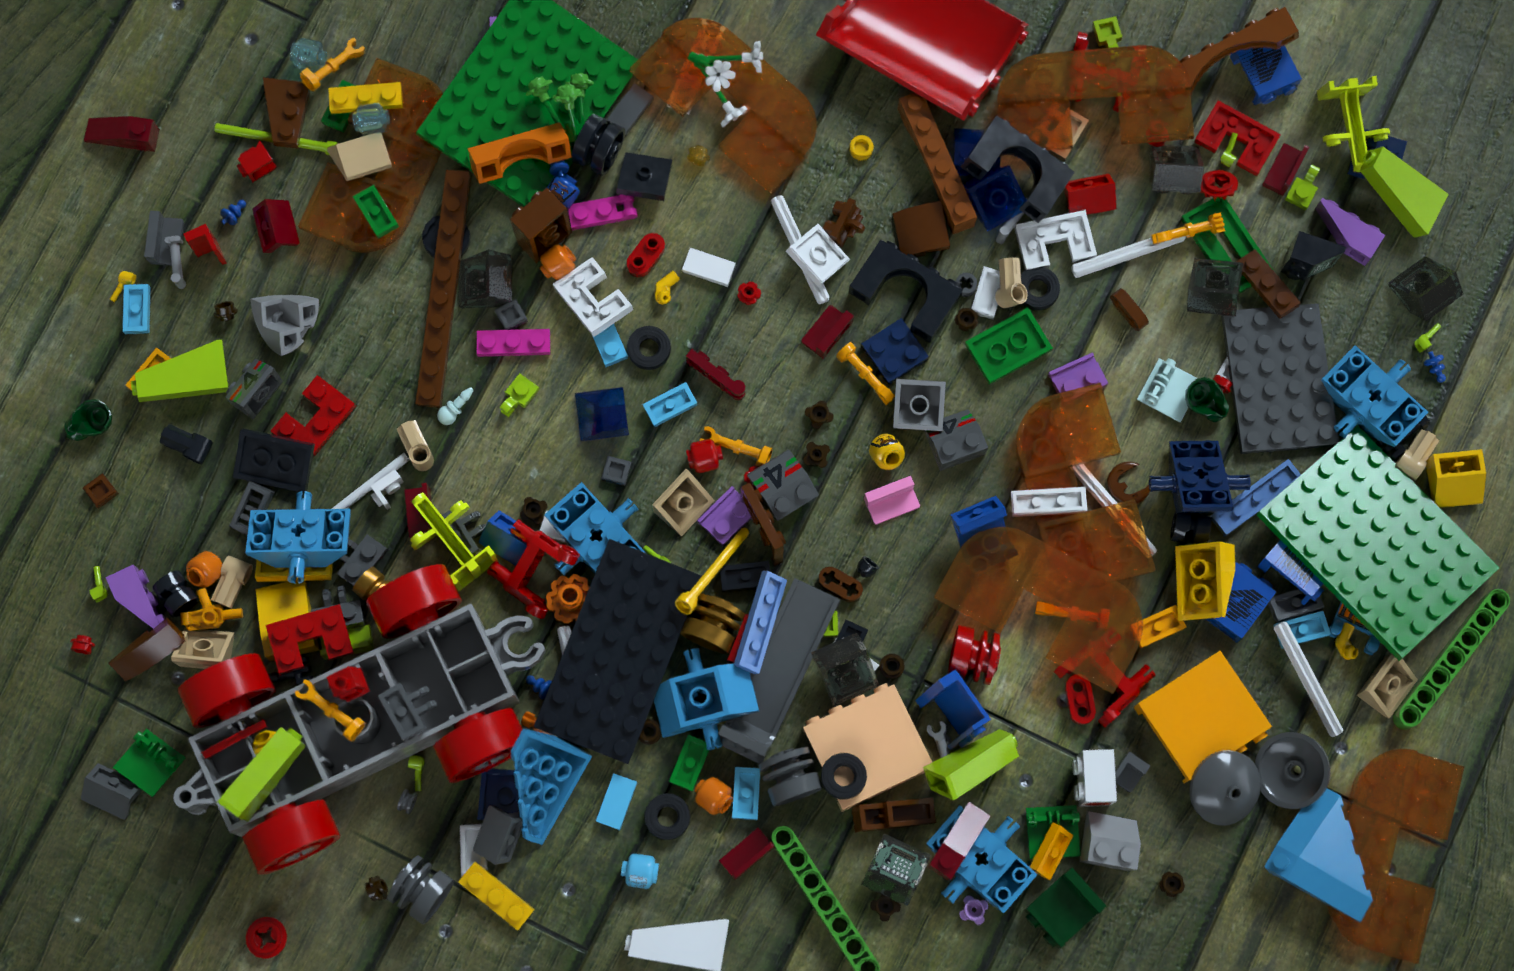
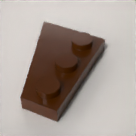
[263,77,310,149]
[741,483,786,567]

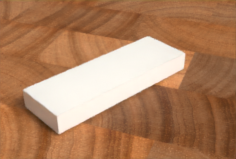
[1011,487,1087,517]

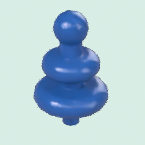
[549,160,569,177]
[220,200,246,225]
[1424,351,1446,383]
[526,675,552,699]

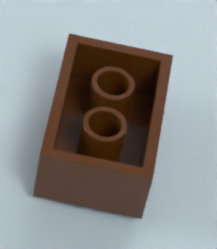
[510,188,572,263]

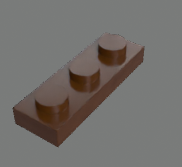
[1235,249,1301,319]

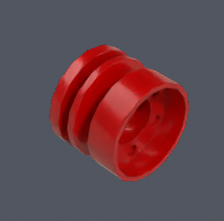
[947,625,1001,685]

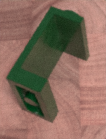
[1024,868,1107,949]

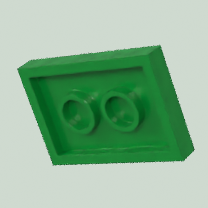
[965,308,1053,385]

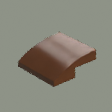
[893,201,950,257]

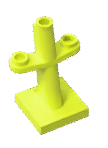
[1317,76,1390,172]
[410,493,498,592]

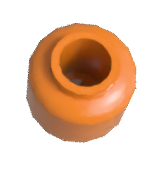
[540,244,576,280]
[186,551,223,588]
[695,777,733,815]

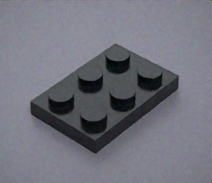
[233,428,315,493]

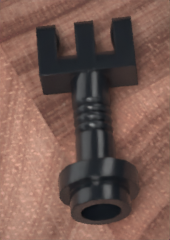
[1376,415,1430,461]
[268,657,313,686]

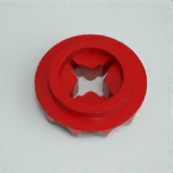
[1199,170,1238,200]
[246,917,288,959]

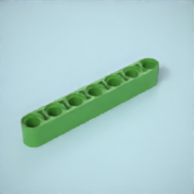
[1393,589,1510,730]
[772,826,880,971]

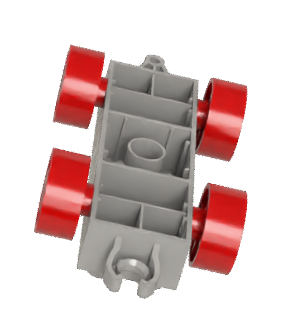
[173,564,546,875]

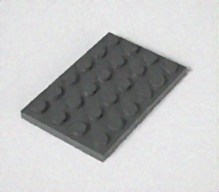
[1221,303,1339,454]

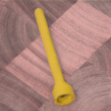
[675,527,749,615]

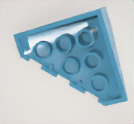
[511,728,592,845]
[1264,789,1373,923]

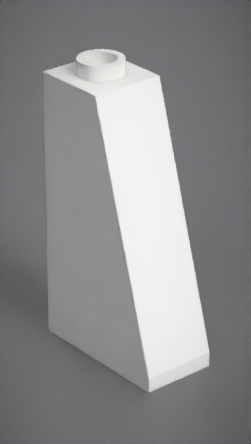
[625,919,729,971]

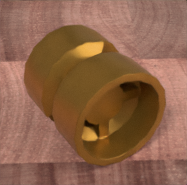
[352,566,391,600]

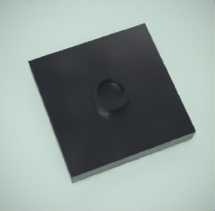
[617,152,672,201]

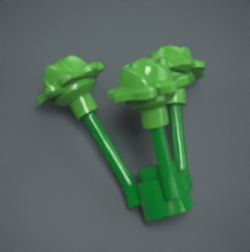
[526,73,594,142]

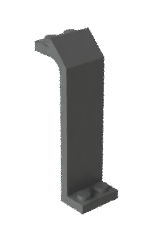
[718,578,841,764]

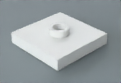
[786,224,850,287]

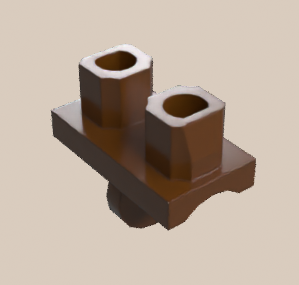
[823,198,865,248]

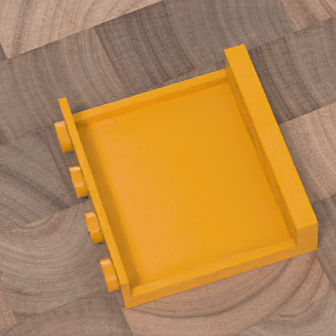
[1133,651,1272,784]

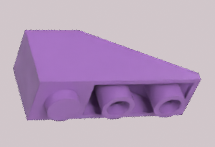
[1315,198,1385,266]
[106,565,165,629]

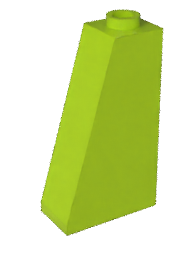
[1360,147,1449,238]
[131,339,228,402]
[217,727,306,822]
[923,729,1019,800]

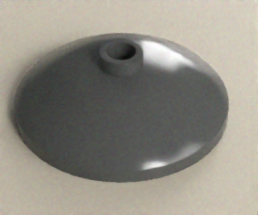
[1255,732,1331,809]
[1189,750,1261,826]

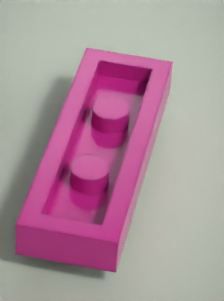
[477,329,551,357]

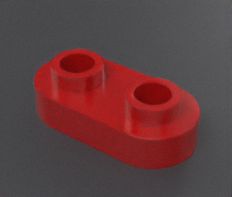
[627,233,665,277]
[1065,674,1096,725]

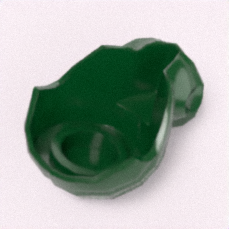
[1185,377,1229,422]
[64,399,112,441]

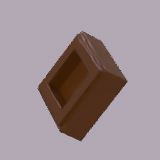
[83,473,119,509]

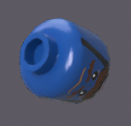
[546,174,580,209]

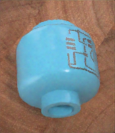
[621,853,659,889]

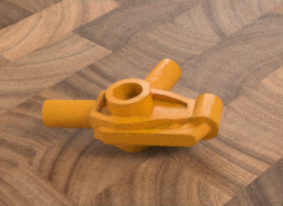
[180,587,243,631]

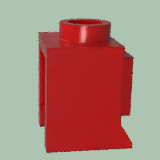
[236,141,277,183]
[326,666,370,702]

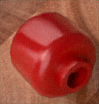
[686,439,723,473]

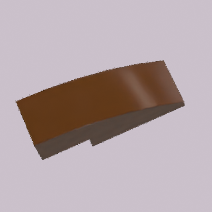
[108,618,185,681]
[852,798,936,833]

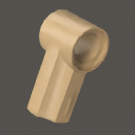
[995,257,1028,309]
[396,420,434,471]
[1395,429,1439,481]
[211,556,253,609]

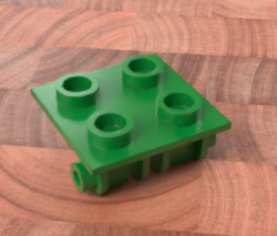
[113,729,186,798]
[1026,805,1081,859]

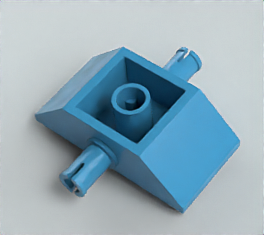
[1321,346,1428,447]
[544,482,646,576]
[246,491,351,584]
[654,648,759,750]
[926,805,1037,913]

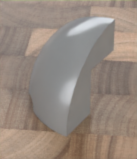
[250,295,319,356]

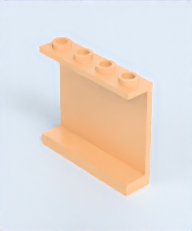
[802,683,932,812]

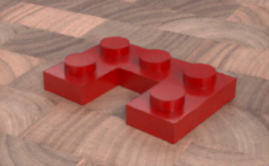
[1194,100,1281,177]
[270,375,356,458]
[265,604,354,675]

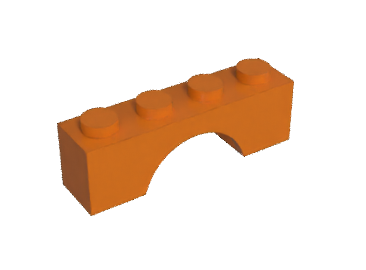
[468,122,572,184]

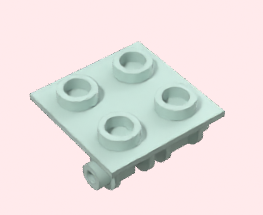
[1137,358,1197,422]

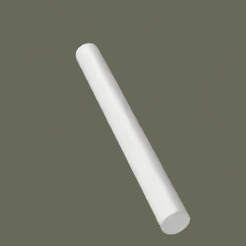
[331,453,410,509]

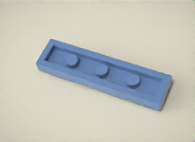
[1211,459,1301,537]
[734,571,787,674]

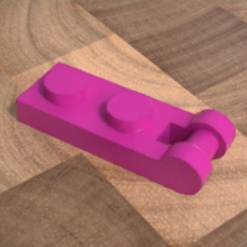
[568,195,638,230]

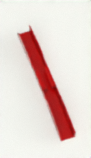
[201,720,267,759]

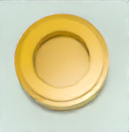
[849,135,874,161]

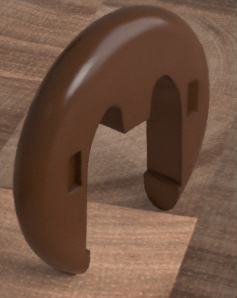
[1107,462,1150,505]

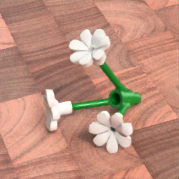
[688,41,763,128]

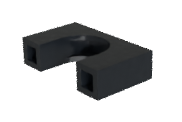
[960,116,1074,223]
[849,239,963,343]

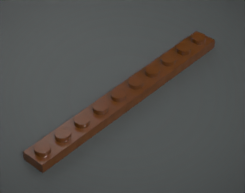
[416,170,472,408]

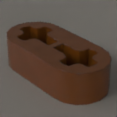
[1110,288,1149,331]
[818,567,863,603]

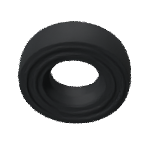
[1021,267,1060,310]
[627,326,671,370]
[821,753,867,799]
[644,794,690,840]

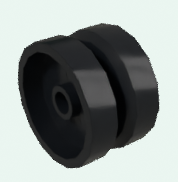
[571,114,626,176]

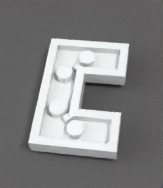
[1014,210,1097,271]
[553,257,633,337]

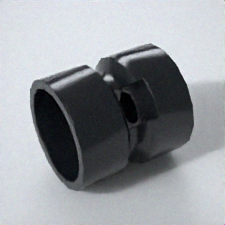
[1170,511,1212,545]
[152,570,199,618]

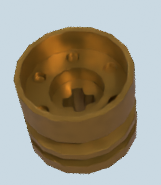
[680,594,745,654]

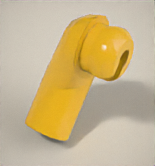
[655,270,680,304]
[1335,622,1358,660]

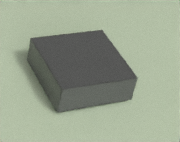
[495,299,528,330]
[601,456,632,487]

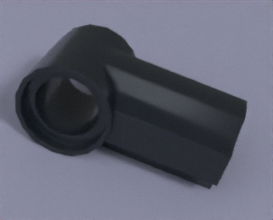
[159,424,213,465]

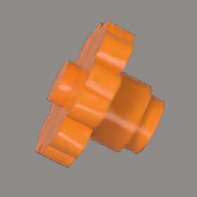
[546,574,590,625]

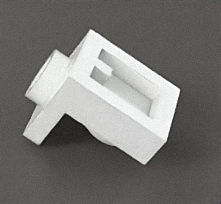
[371,469,403,510]

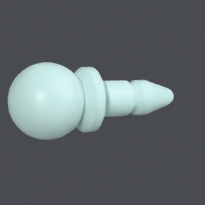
[437,388,473,425]

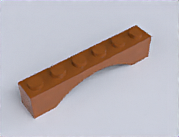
[1155,7,1299,107]
[898,93,977,235]

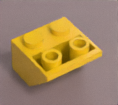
[1426,449,1486,508]

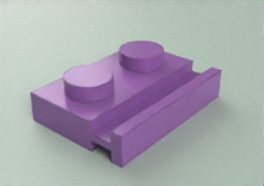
[1048,352,1108,406]
[697,486,752,547]

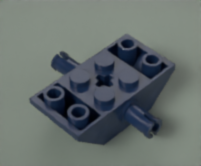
[1149,440,1251,513]

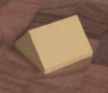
[327,131,392,181]
[652,469,715,537]
[171,628,234,669]
[1357,653,1418,719]

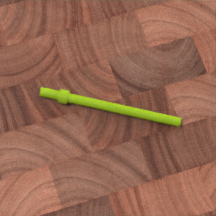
[215,123,338,155]

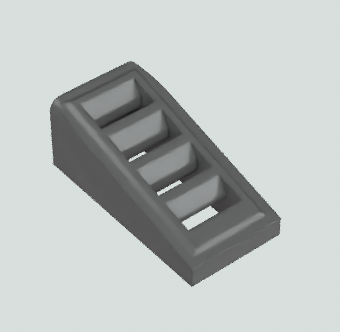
[229,482,275,535]

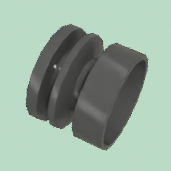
[758,747,823,807]
[387,855,455,925]

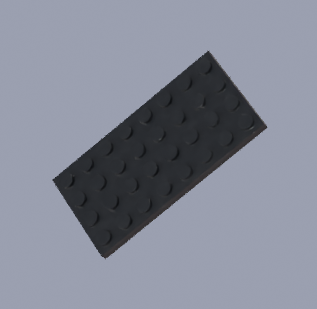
[534,539,702,764]

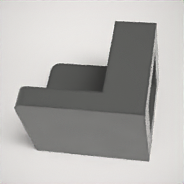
[1115,751,1150,793]

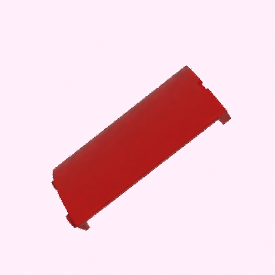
[816,0,1029,121]

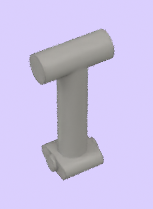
[996,196,1026,244]
[164,235,186,289]

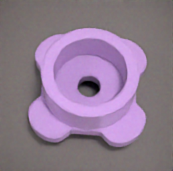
[960,895,988,925]

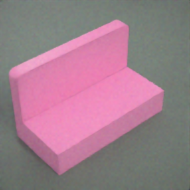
[864,476,920,525]

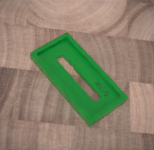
[1181,198,1274,298]

